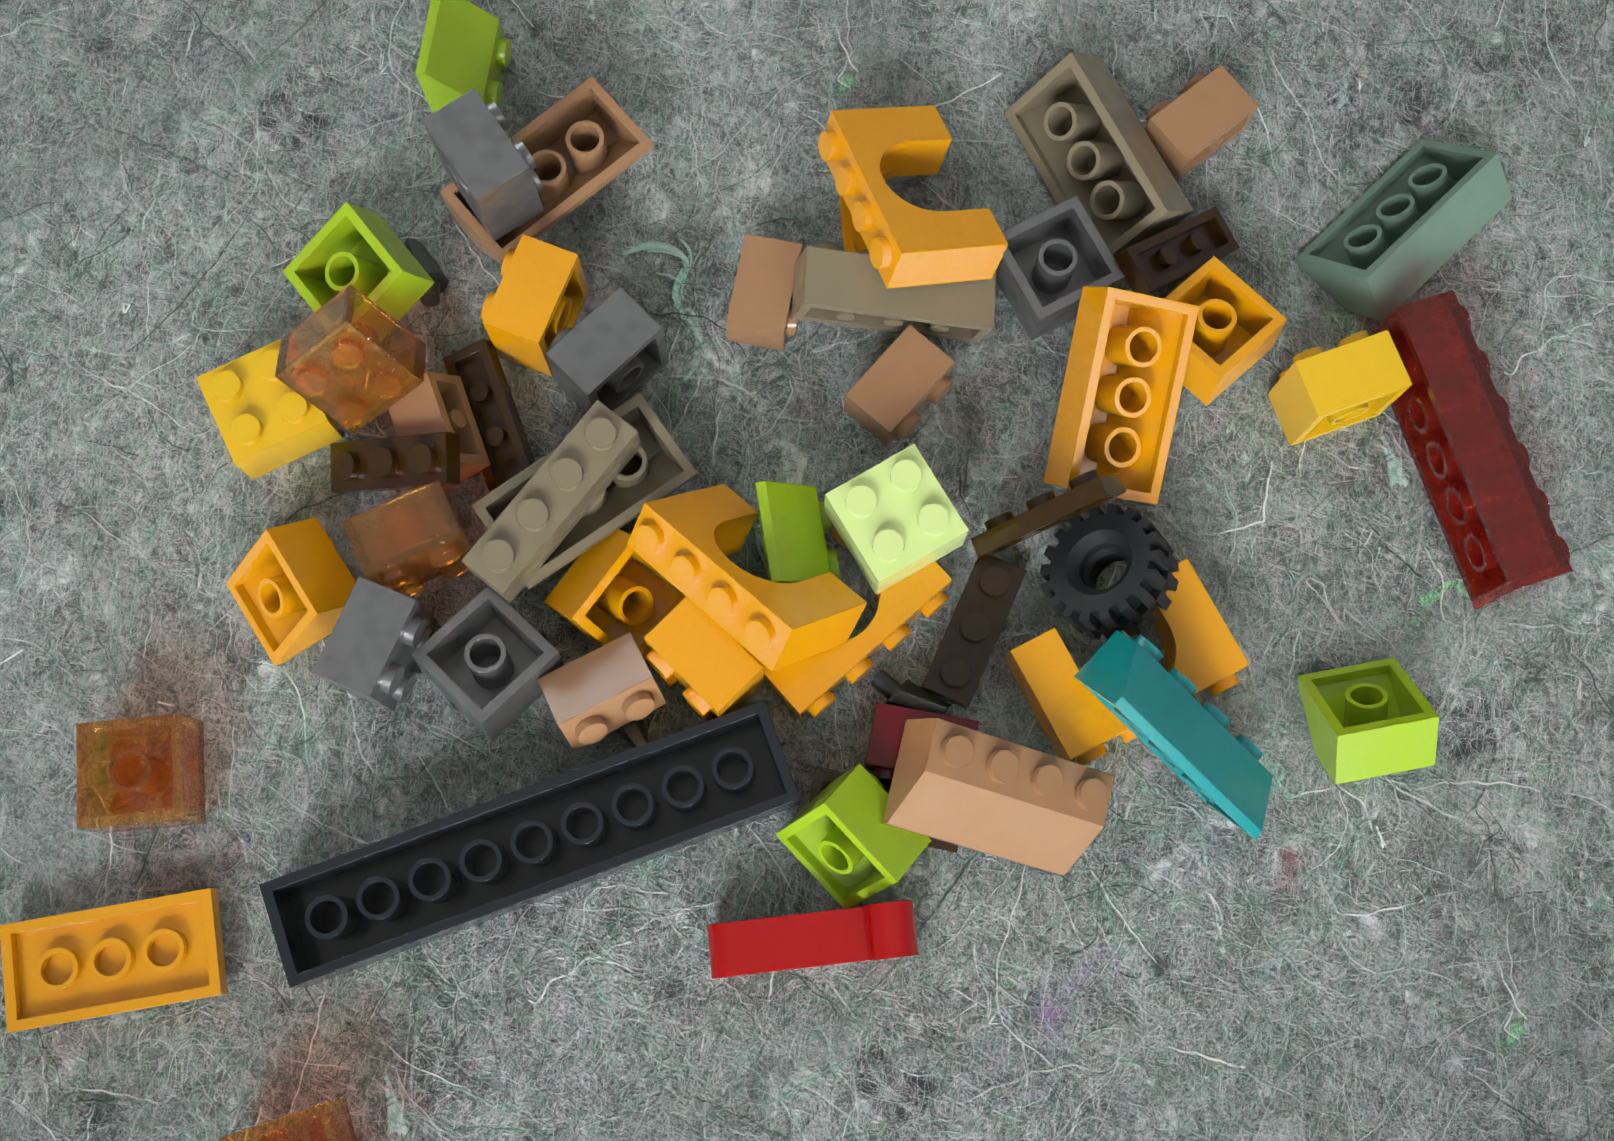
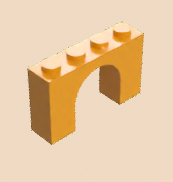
[818,105,1008,289]
[627,484,867,671]
[737,526,952,720]
[1004,558,1249,765]

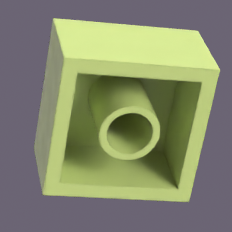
[824,444,969,595]

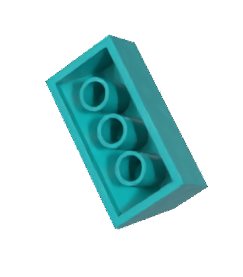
[1074,630,1273,840]

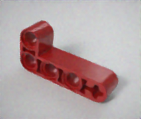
[706,900,919,979]

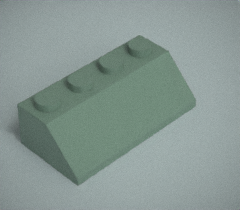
[1295,139,1512,323]

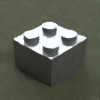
[422,88,544,241]
[995,195,1125,340]
[546,287,669,413]
[312,576,438,711]
[411,586,564,742]

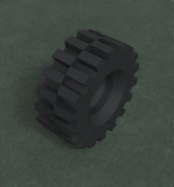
[1040,504,1179,641]

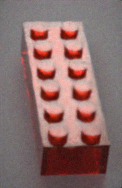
[1372,290,1573,610]

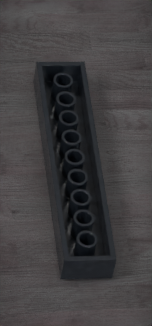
[259,701,800,988]

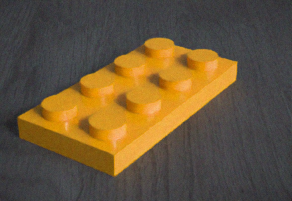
[0,888,228,1033]

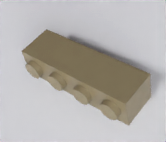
[792,243,996,343]
[461,399,641,603]

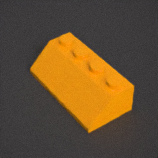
[1043,286,1199,505]

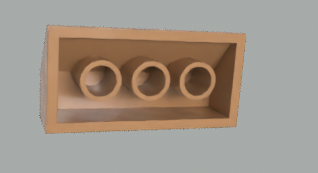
[439,76,654,265]
[882,718,1115,875]

